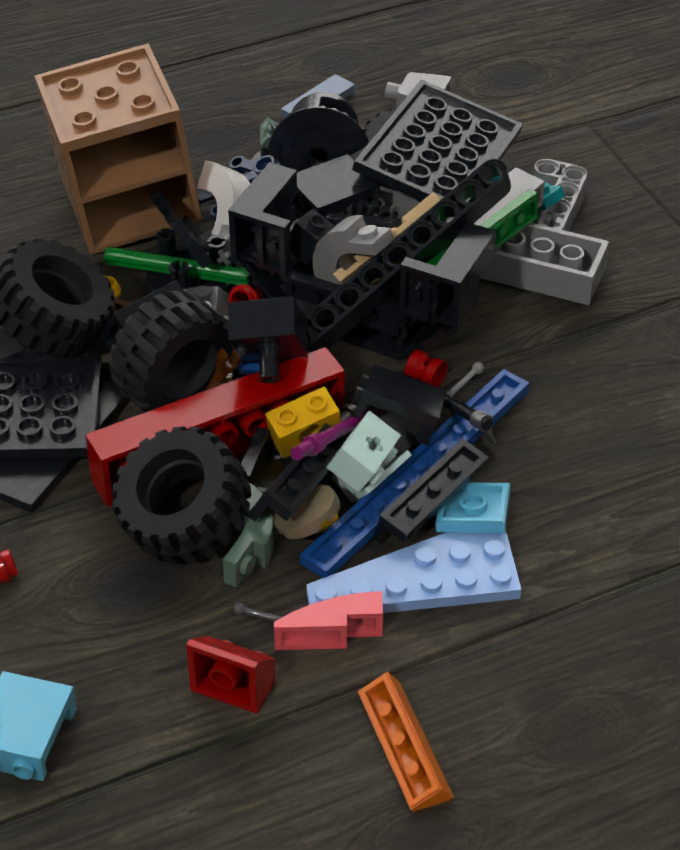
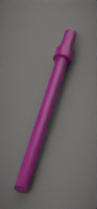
[291,405,387,460]

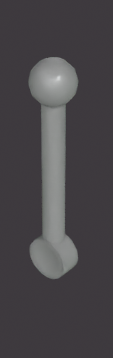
[446,362,484,396]

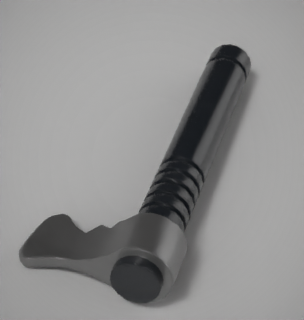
[421,381,497,445]

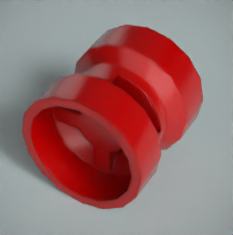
[404,349,448,388]

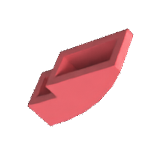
[274,591,383,650]

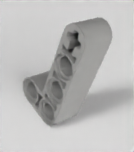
[533,159,587,231]

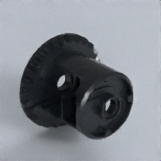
[268,92,369,172]

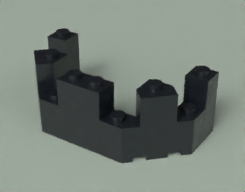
[228,162,496,360]

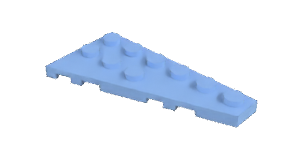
[306,530,522,613]

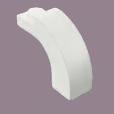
[197,161,250,248]

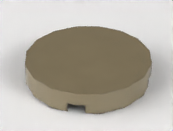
[273,485,340,539]

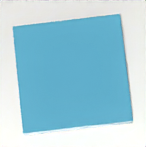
[435,482,511,533]

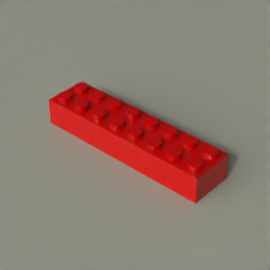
[85,347,344,507]

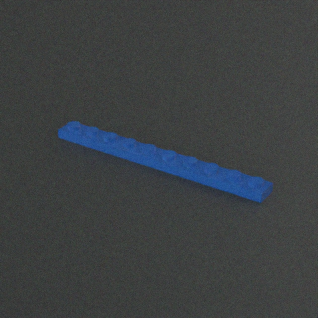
[300,369,530,578]

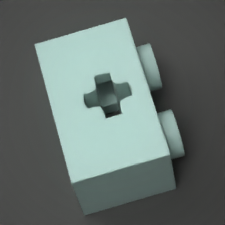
[326,411,401,493]

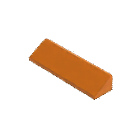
[357,671,454,812]

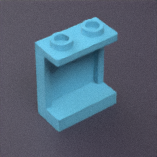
[0,671,77,781]

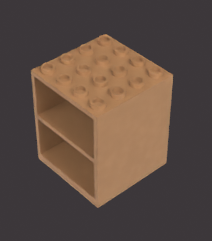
[34,43,202,255]

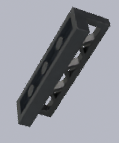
[247,423,346,522]
[373,438,489,545]

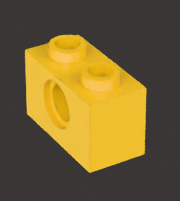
[265,386,341,459]

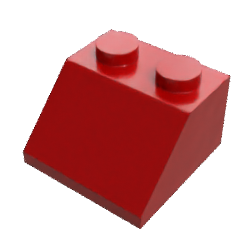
[186,636,276,714]

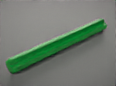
[104,247,251,285]

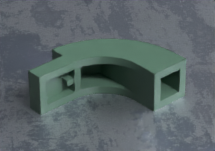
[223,482,274,587]

